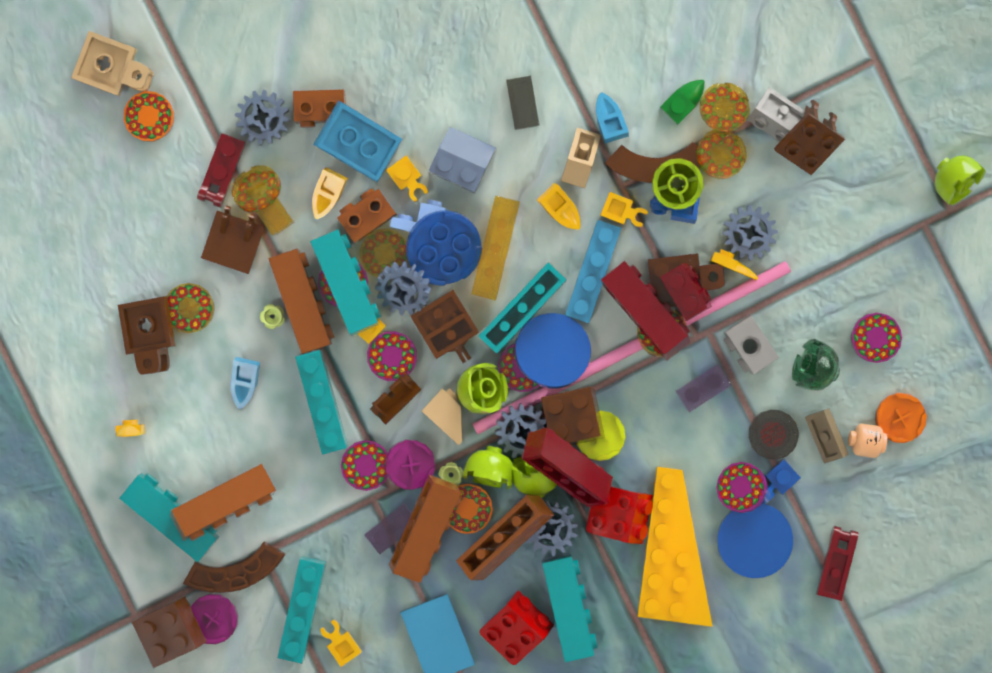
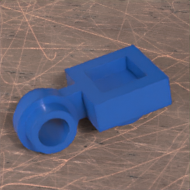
[650,196,700,224]
[762,459,801,504]

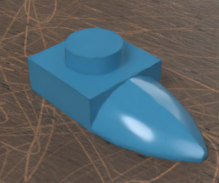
[596,92,629,143]
[230,357,260,409]

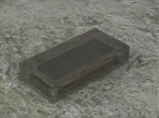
[506,76,540,130]

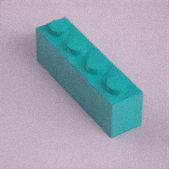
[310,229,381,337]
[478,262,567,354]
[295,350,349,455]
[119,473,220,563]
[542,554,598,662]
[277,556,327,664]

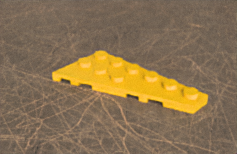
[637,466,713,627]

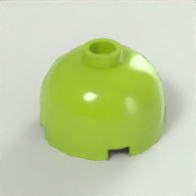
[934,155,986,205]
[652,158,704,210]
[457,362,508,414]
[462,446,513,489]
[512,456,557,497]

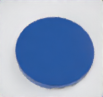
[406,210,482,286]
[515,313,591,389]
[717,503,793,578]

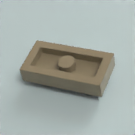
[805,408,849,464]

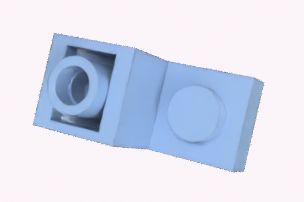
[390,199,446,232]

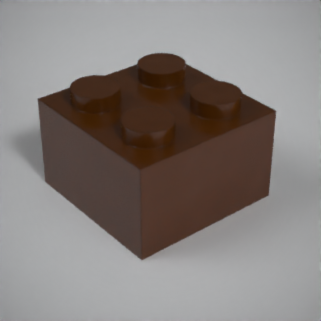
[541,386,605,445]
[132,597,207,668]

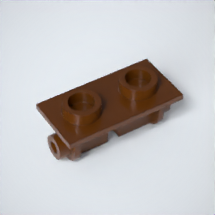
[370,374,422,425]

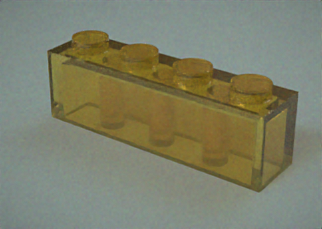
[471,196,520,301]

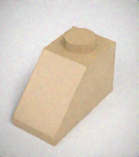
[561,127,601,188]
[422,388,463,445]

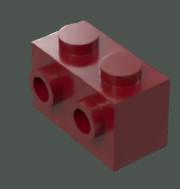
[660,263,712,321]

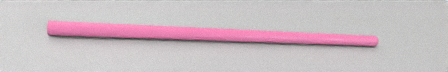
[472,261,791,434]

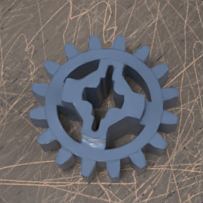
[235,90,290,145]
[722,205,778,260]
[375,261,431,316]
[494,403,547,458]
[526,501,578,556]

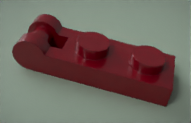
[197,133,246,208]
[816,526,859,601]

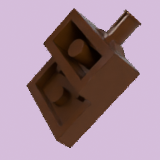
[410,290,480,364]

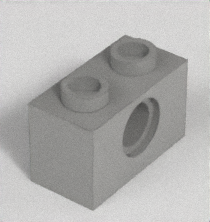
[723,315,779,375]

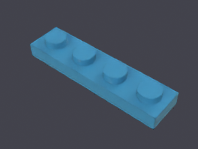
[565,220,621,323]

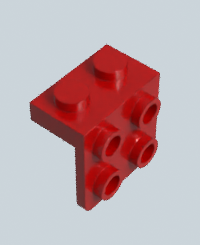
[586,486,653,544]
[479,590,554,665]

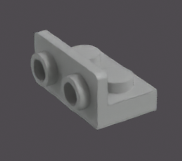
[748,87,805,142]

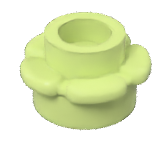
[260,304,285,329]
[439,462,463,486]

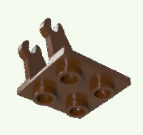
[774,100,845,175]
[201,205,265,274]

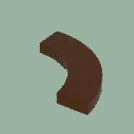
[604,142,712,183]
[183,541,286,593]

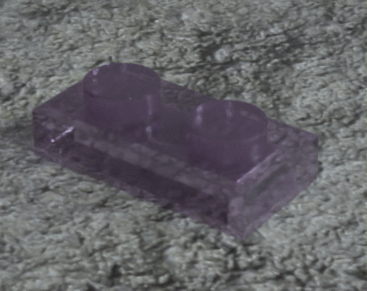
[675,364,732,412]
[364,503,412,554]

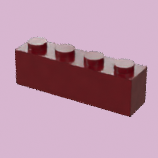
[601,261,690,361]
[522,428,613,507]

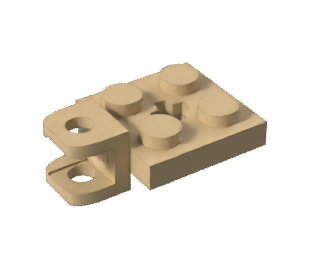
[71,31,154,97]

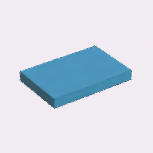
[313,101,402,182]
[400,593,475,673]

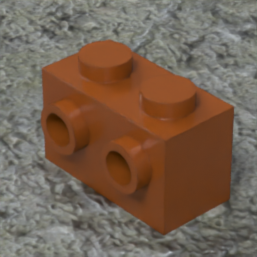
[293,89,346,128]
[337,188,397,243]

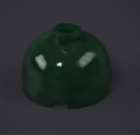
[792,339,840,391]

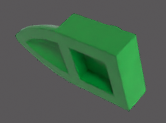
[660,80,705,125]

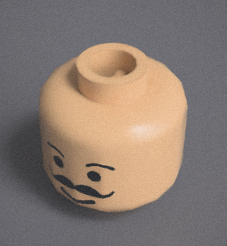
[848,424,887,458]

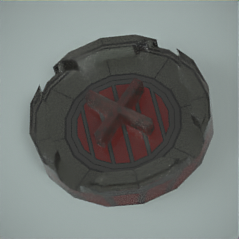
[748,409,799,460]

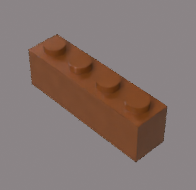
[268,248,335,354]
[170,464,276,541]
[389,475,461,583]
[456,495,554,580]

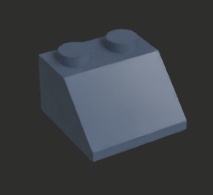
[429,127,496,193]

